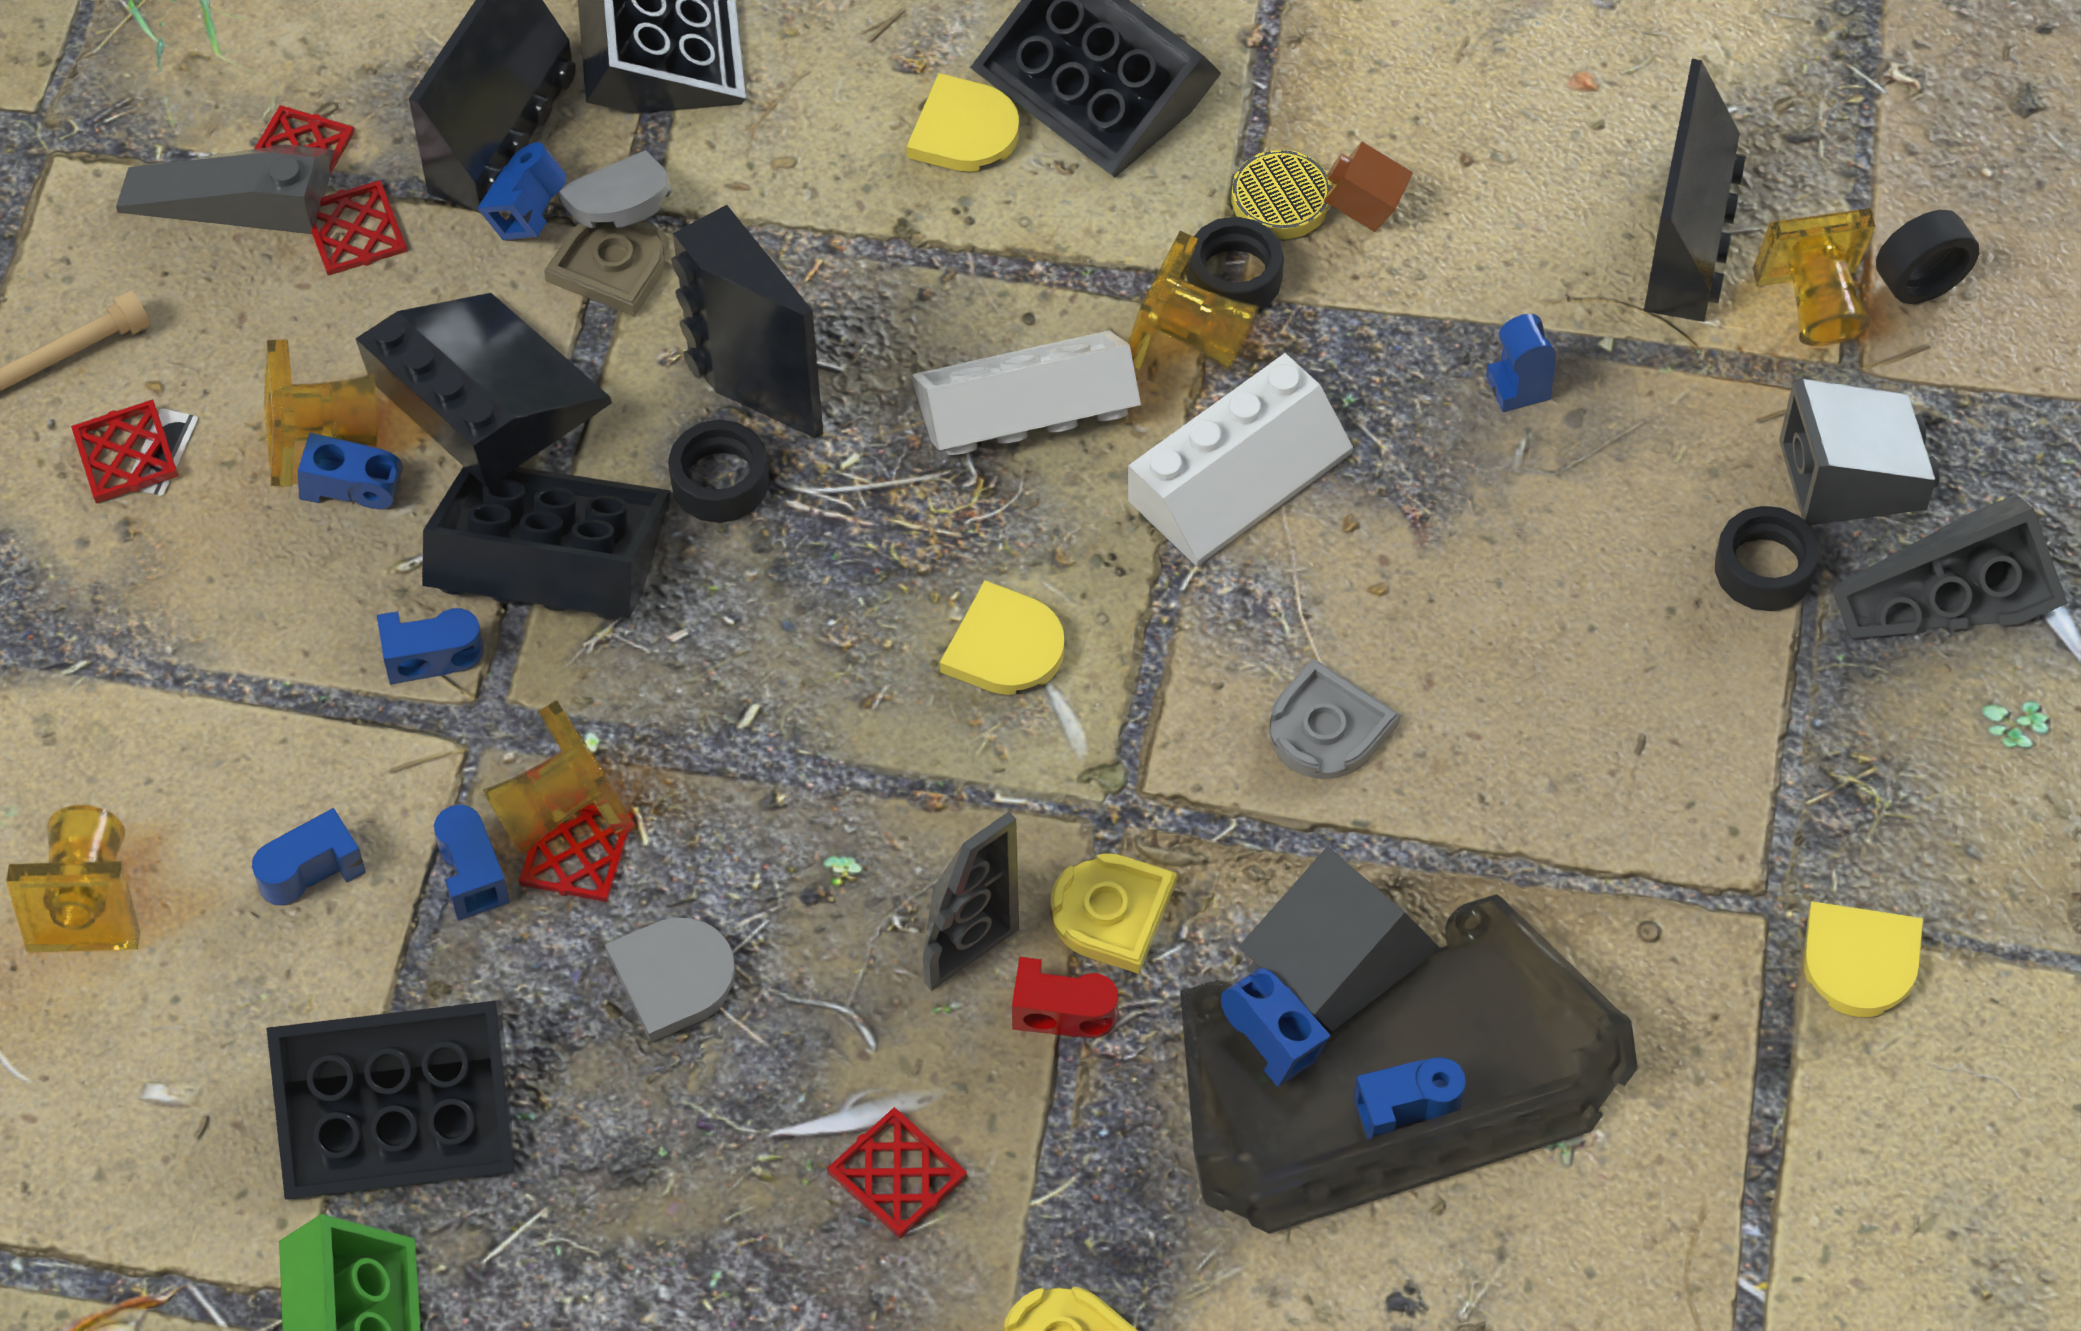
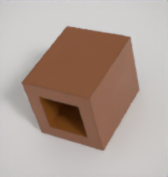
[1324,141,1413,232]

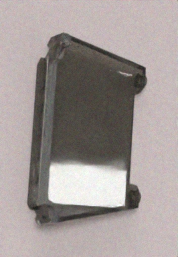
[1180,894,1638,1234]

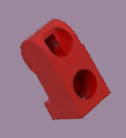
[1012,956,1118,1038]

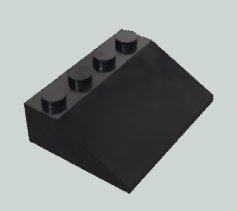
[409,0,576,213]
[578,0,746,113]
[970,0,1221,178]
[1644,59,1746,322]
[671,205,823,438]
[355,293,612,488]
[422,466,670,619]
[266,1000,515,1200]

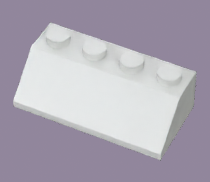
[911,330,1141,455]
[1128,353,1353,567]

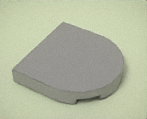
[557,150,672,228]
[1269,658,1400,779]
[605,918,735,1043]

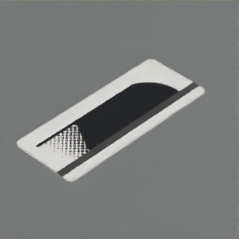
[131,409,198,496]

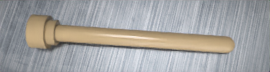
[0,290,151,391]

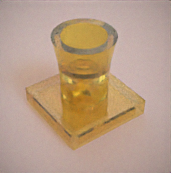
[1752,208,1875,346]
[1128,230,1259,372]
[263,339,378,486]
[483,700,638,855]
[6,805,140,952]

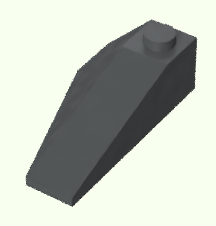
[116,144,334,234]
[1831,494,2068,638]
[923,811,1019,991]

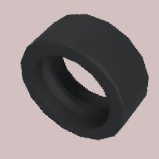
[1876,209,1980,304]
[1186,216,1284,316]
[668,419,770,523]
[1715,506,1820,611]

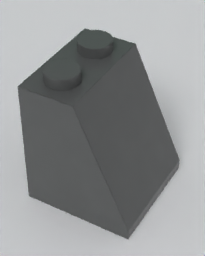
[1779,379,1940,525]
[1238,846,1439,1032]

